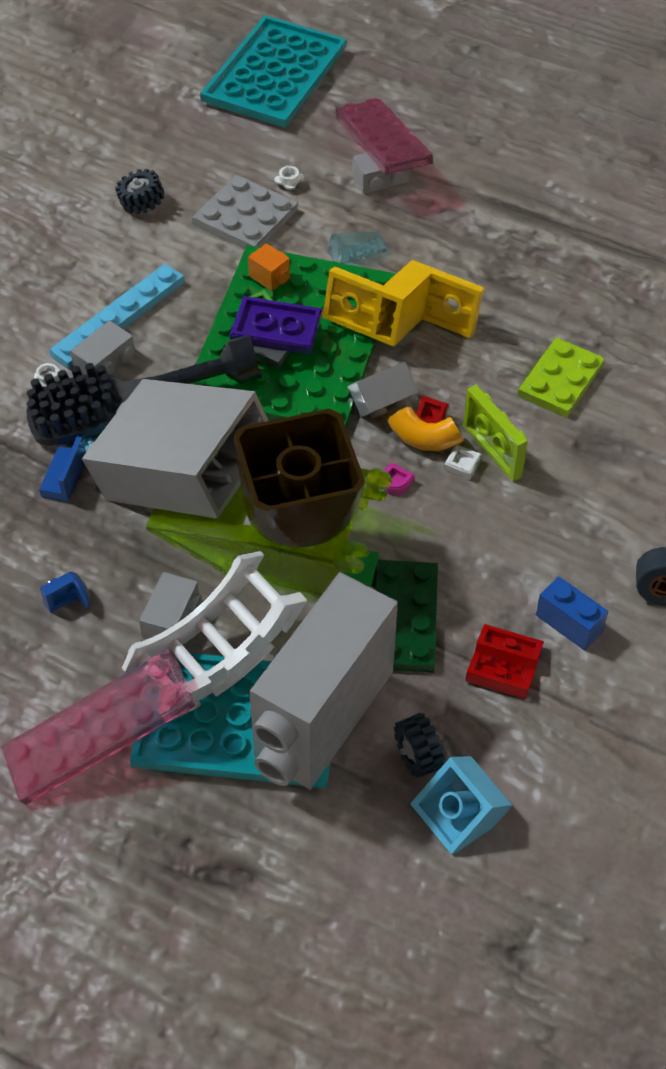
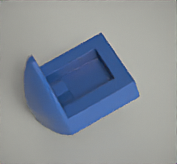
[40,572,90,613]

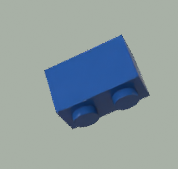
[536,576,609,651]

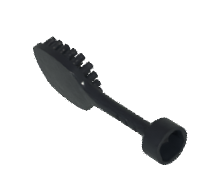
[26,334,262,446]

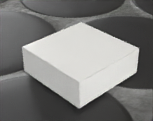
[444,445,482,480]

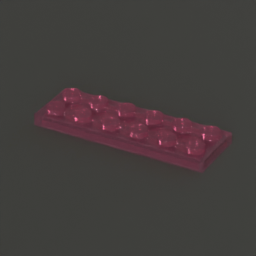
[336,98,433,175]
[1,648,196,805]

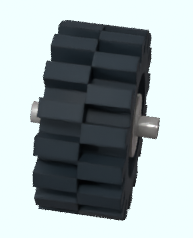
[115,169,165,214]
[394,713,445,778]

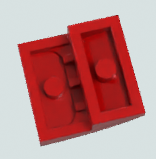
[465,624,544,699]

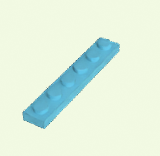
[49,263,184,370]

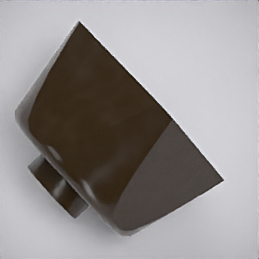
[233,409,366,548]

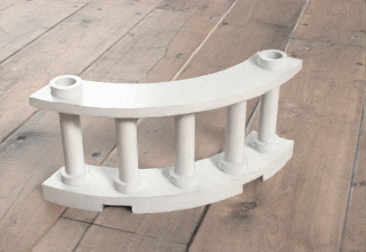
[122,551,308,721]

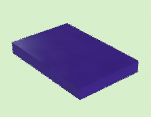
[230,296,323,354]

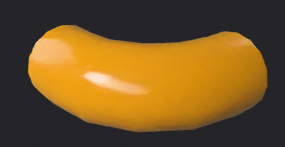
[388,407,465,451]

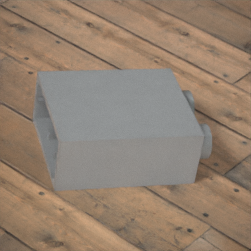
[82,379,268,519]
[250,572,398,790]

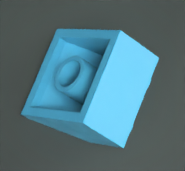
[410,756,513,854]

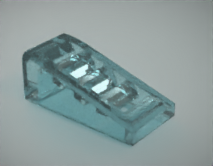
[328,232,387,264]

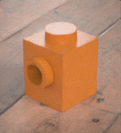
[248,243,290,291]

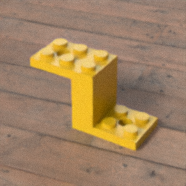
[322,260,485,347]

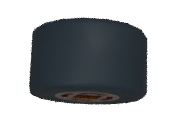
[636,547,666,606]

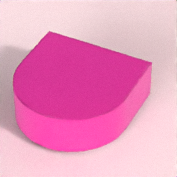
[380,462,415,495]

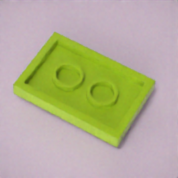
[517,337,605,418]
[463,384,528,482]

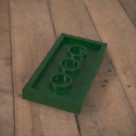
[376,560,438,673]

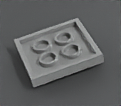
[192,174,298,249]

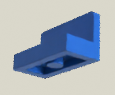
[39,436,86,502]

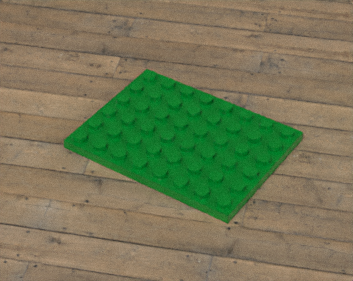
[191,245,396,428]

